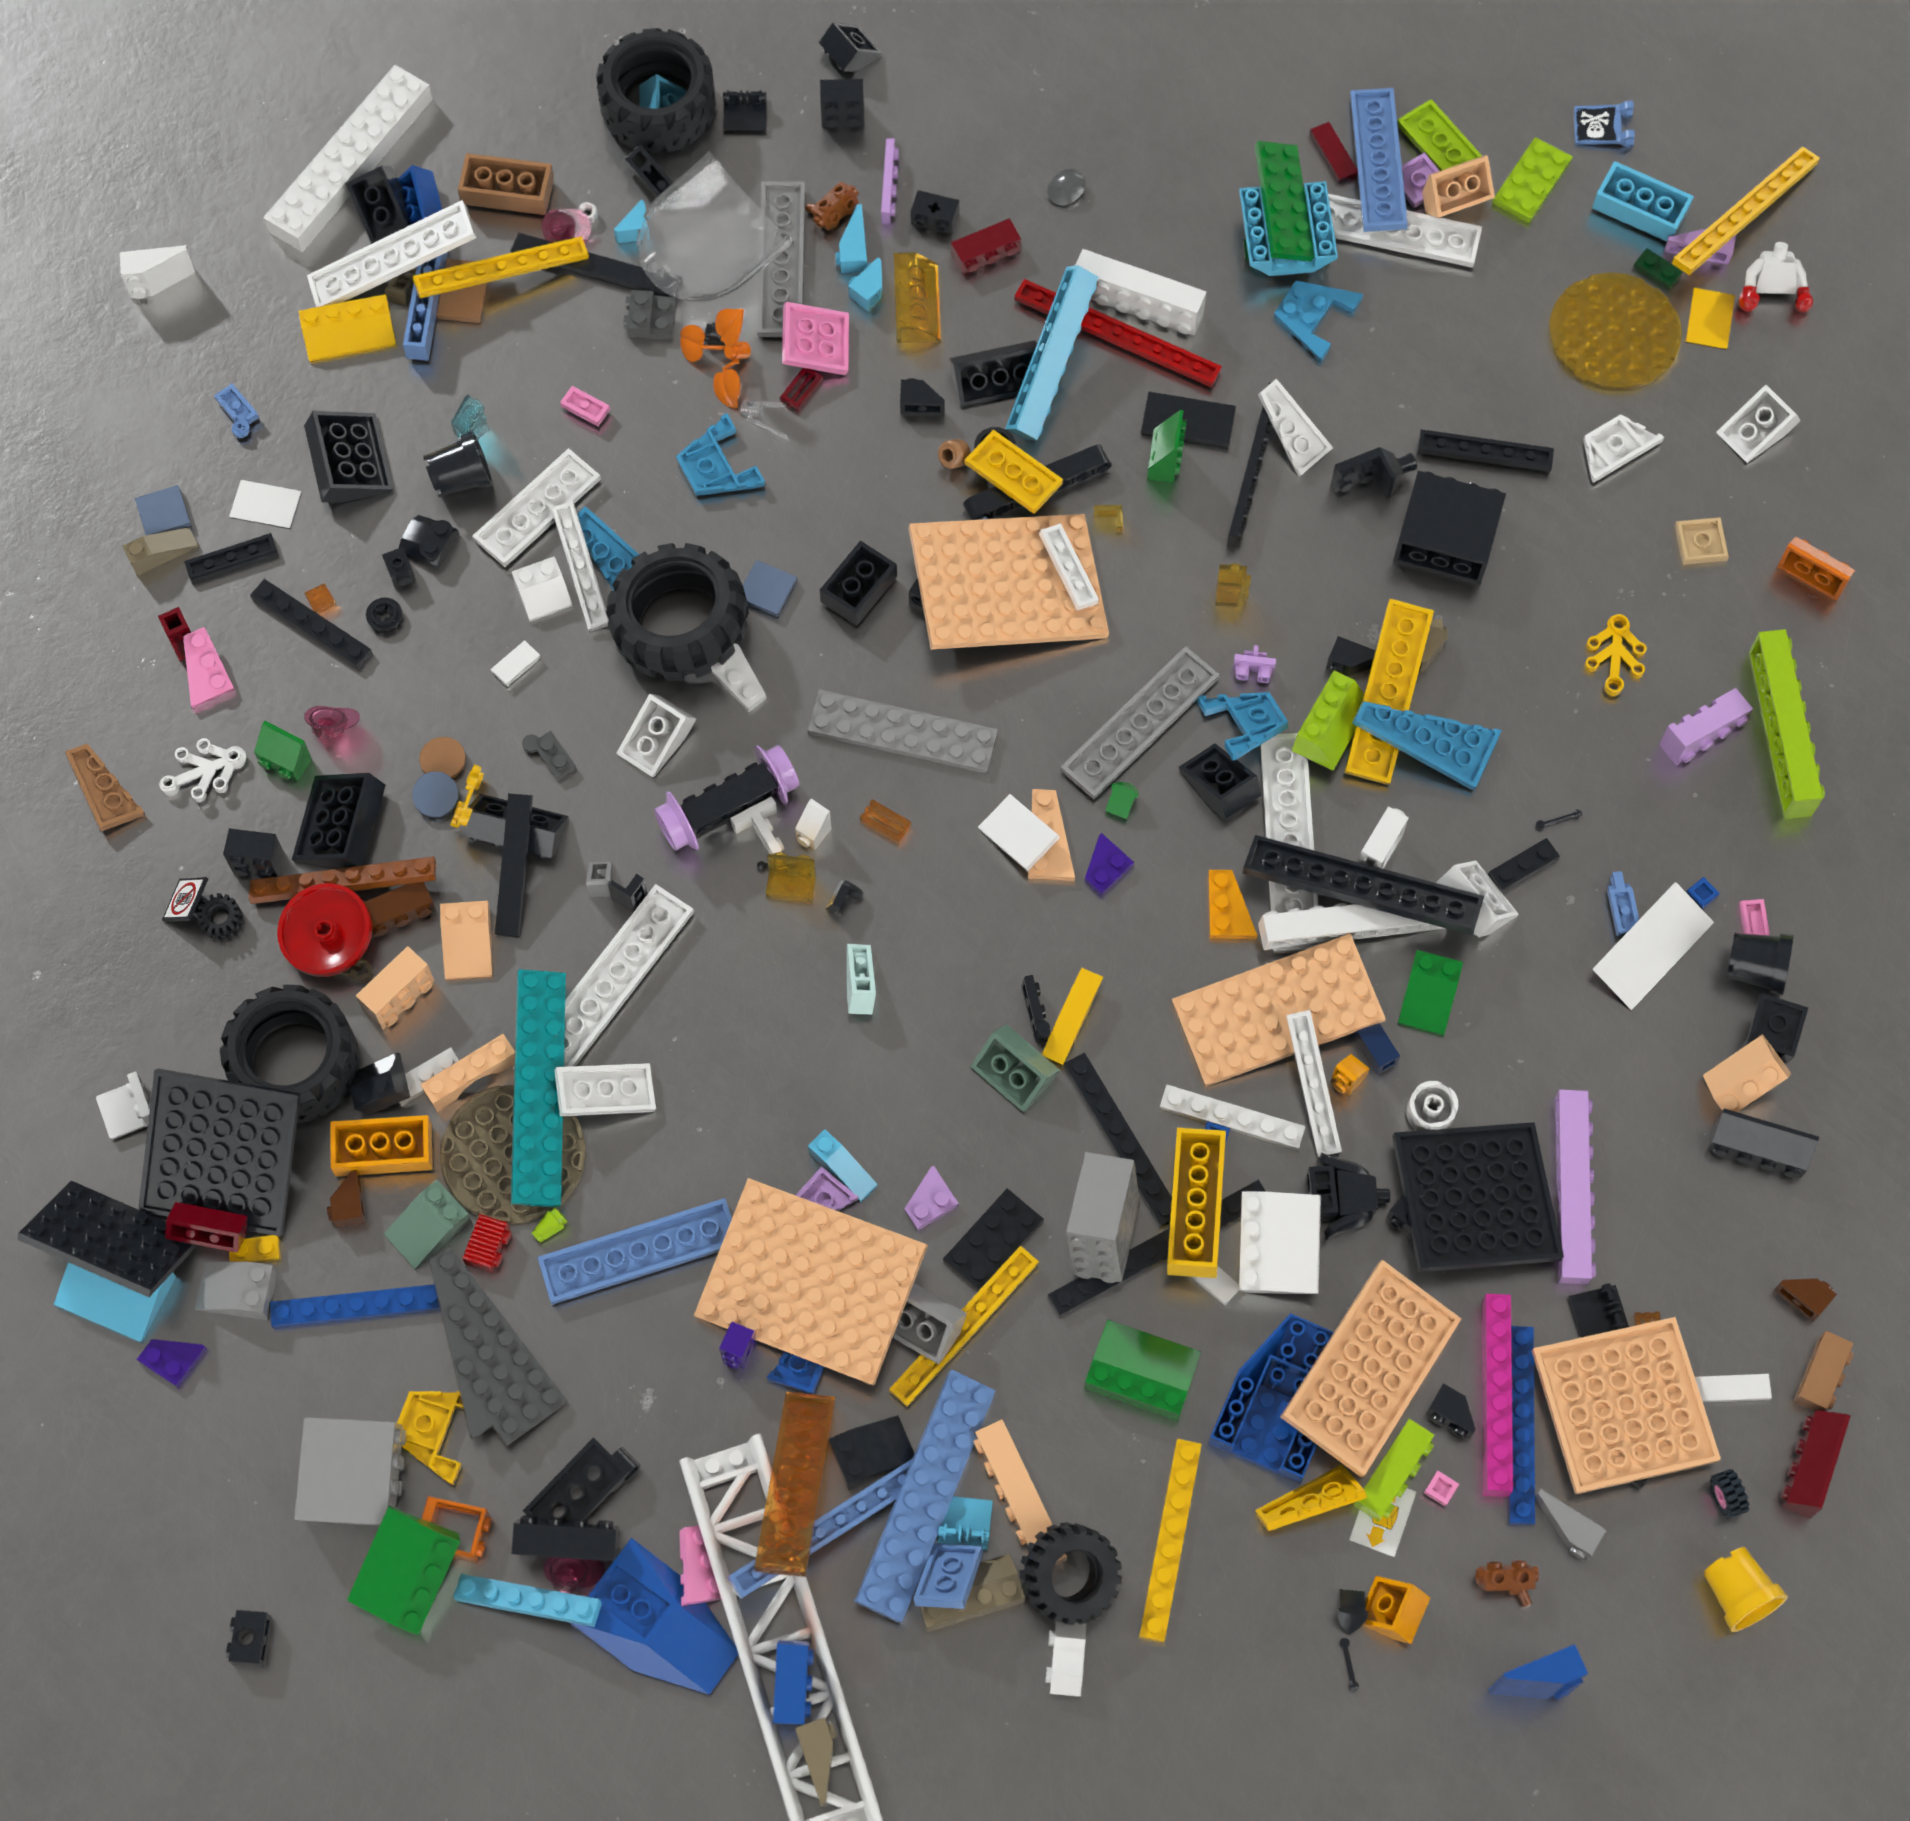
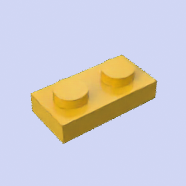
[229,1235,281,1263]

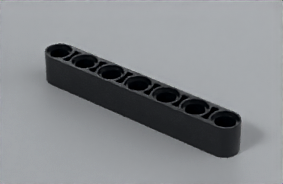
[963,444,1112,520]

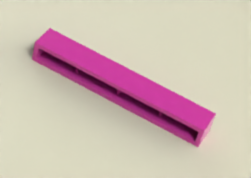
[1482,1293,1513,1497]

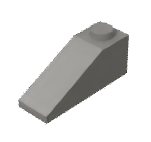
[1535,1489,1607,1560]

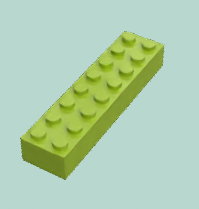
[1749,629,1825,819]

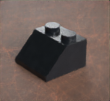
[819,22,882,72]
[350,1052,410,1115]

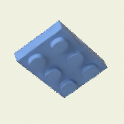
[913,1543,983,1609]

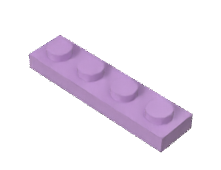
[881,138,899,225]

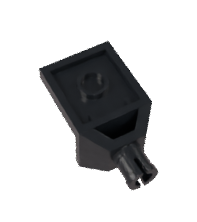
[1330,447,1417,499]
[1741,993,1809,1065]

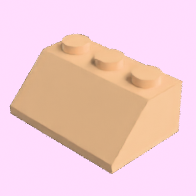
[1422,155,1495,218]
[1703,1034,1792,1112]

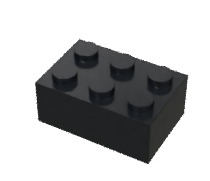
[820,540,897,626]

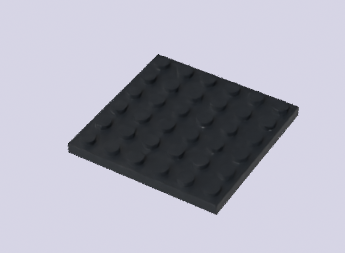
[138,1068,301,1236]
[1392,1122,1564,1272]

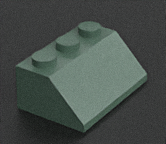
[970,1024,1060,1113]

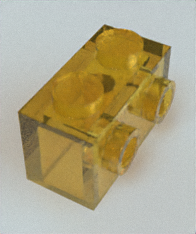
[1215,563,1251,607]

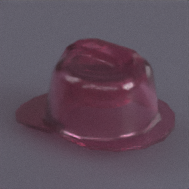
[541,209,591,243]
[304,706,360,739]
[543,1557,604,1594]

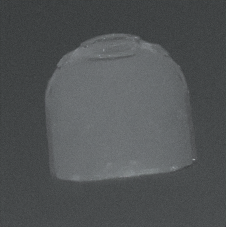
[637,152,794,301]

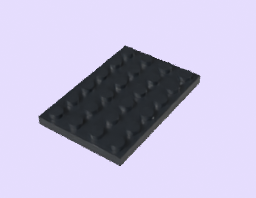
[17,1181,198,1297]

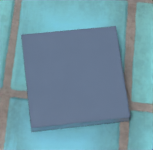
[135,485,191,535]
[743,560,797,617]

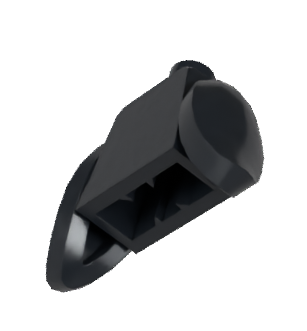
[1319,1152,1391,1240]

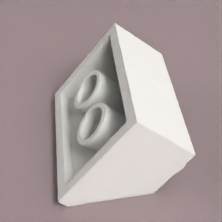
[1436,860,1519,938]

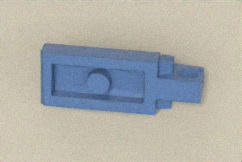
[1607,871,1639,937]

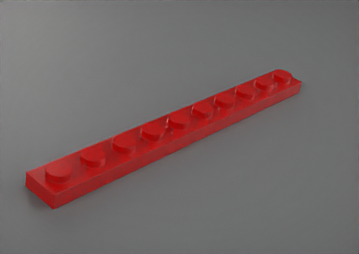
[1014,279,1222,388]

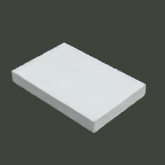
[978,794,1060,871]

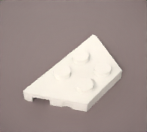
[1583,414,1664,483]

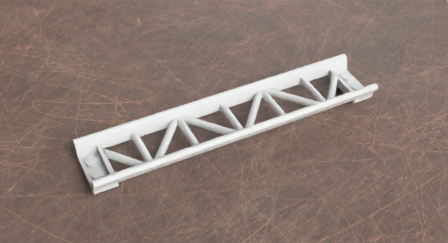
[679,1434,883,1821]

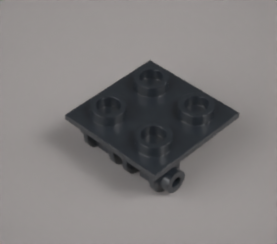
[723,90,767,130]
[1568,1283,1629,1338]

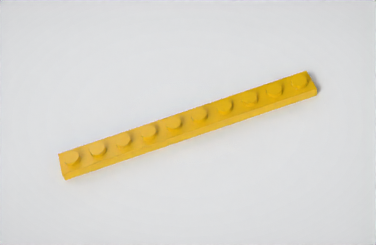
[1672,147,1820,275]

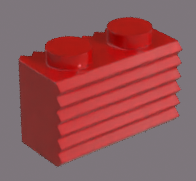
[462,1214,512,1273]

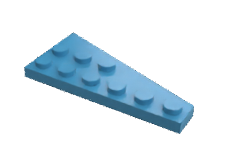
[1352,701,1502,790]

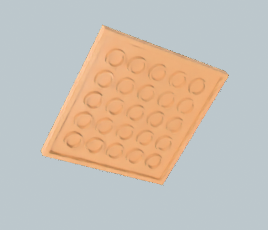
[1532,1317,1721,1495]

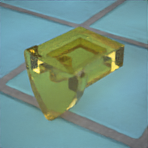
[1093,505,1123,531]

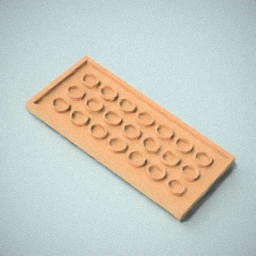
[1172,934,1386,1087]
[1280,1260,1461,1477]

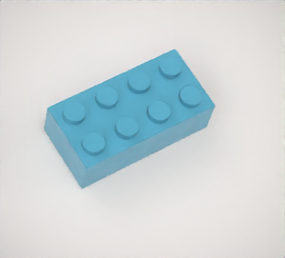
[1592,161,1694,241]

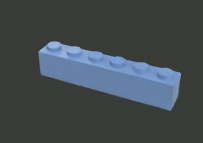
[403,252,448,361]

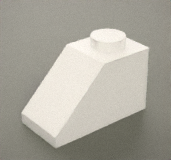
[795,799,831,850]

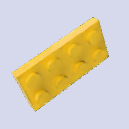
[965,430,1063,514]

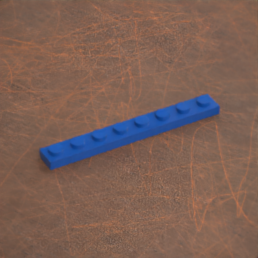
[270,1284,440,1328]
[1508,1326,1535,1526]

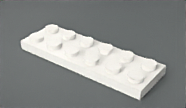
[472,448,601,567]

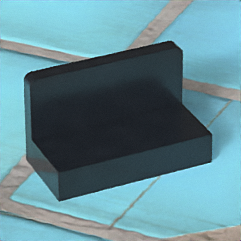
[607,874,648,913]

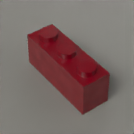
[951,218,1021,274]
[166,1202,247,1253]

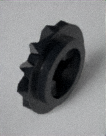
[366,597,402,632]

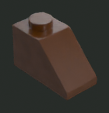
[327,1170,366,1228]
[1774,1278,1837,1322]

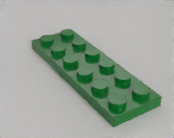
[1254,141,1315,262]

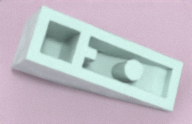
[847,944,876,1015]

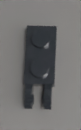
[1021,975,1051,1044]

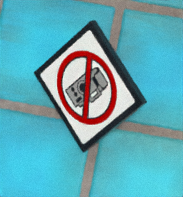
[162,877,209,922]

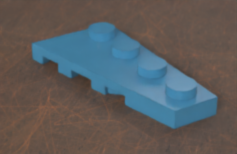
[577,506,639,590]

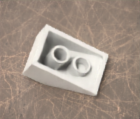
[120,245,195,299]
[1716,385,1801,463]
[616,694,696,777]

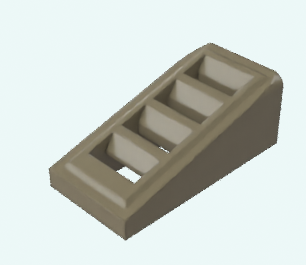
[385,267,417,306]

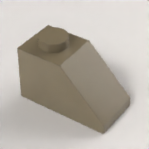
[1419,619,1448,673]

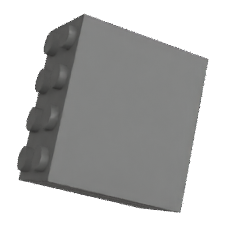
[1066,1152,1140,1283]
[294,1417,406,1526]

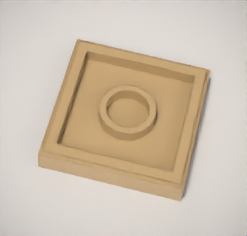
[1675,517,1729,565]

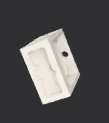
[1358,806,1409,869]

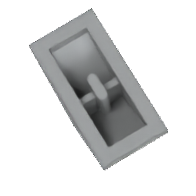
[586,862,613,898]

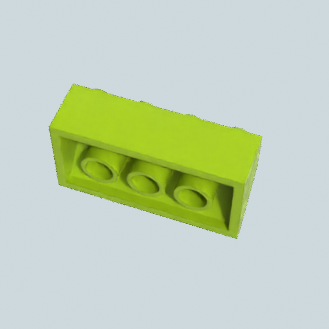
[1292,671,1364,771]

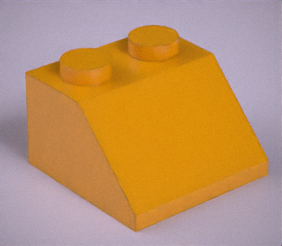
[1363,1576,1431,1644]

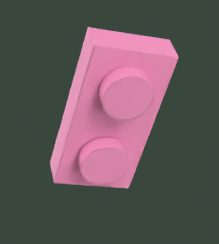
[560,386,610,427]

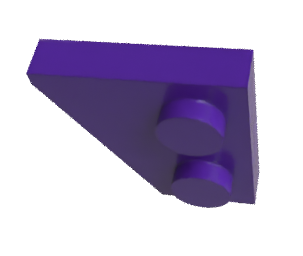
[1085,833,1134,896]
[137,1339,207,1388]

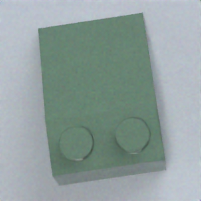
[384,1179,472,1270]

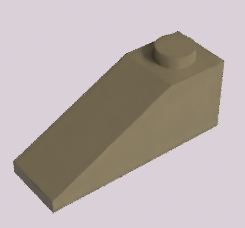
[122,528,199,576]
[795,1717,836,1807]

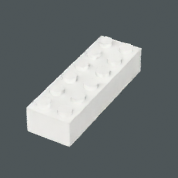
[1075,249,1207,336]

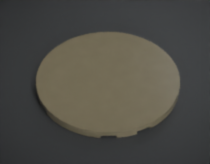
[440,1085,586,1225]

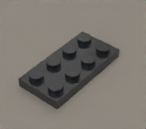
[943,1188,1044,1291]

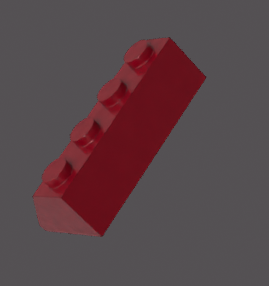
[1780,1410,1851,1519]

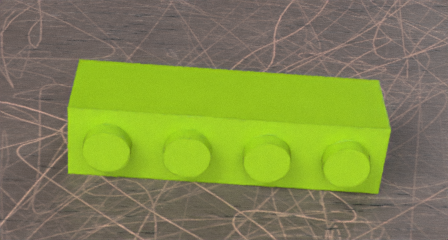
[1353,1418,1435,1522]

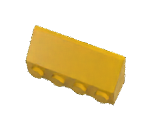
[299,294,397,362]

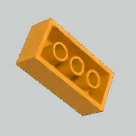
[330,1115,433,1177]

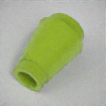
[531,1208,568,1243]

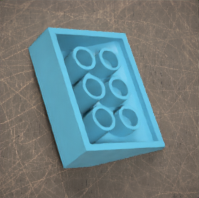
[54,1262,176,1343]

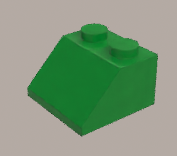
[254,721,312,782]

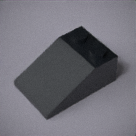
[346,165,410,244]
[1179,743,1262,820]
[829,1415,915,1491]

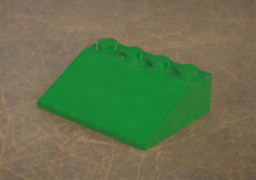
[1084,1320,1201,1421]
[347,1506,460,1635]

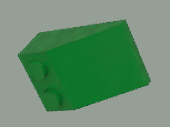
[1397,950,1463,1036]

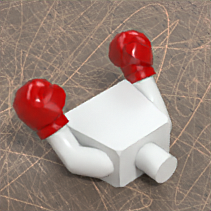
[1739,242,1814,313]

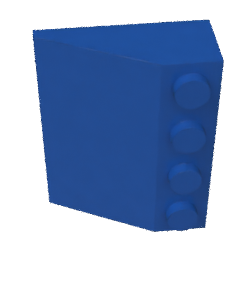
[1488,1644,1589,1700]

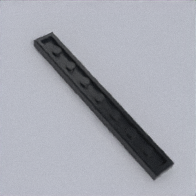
[511,232,683,298]

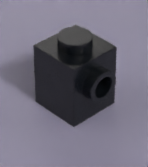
[382,547,415,587]

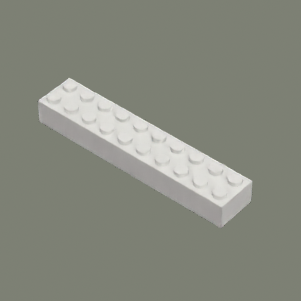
[263,65,433,253]

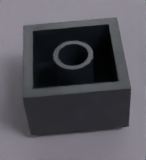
[820,79,865,128]
[223,828,284,878]

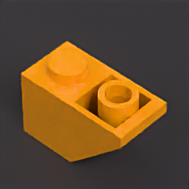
[1330,1054,1370,1096]

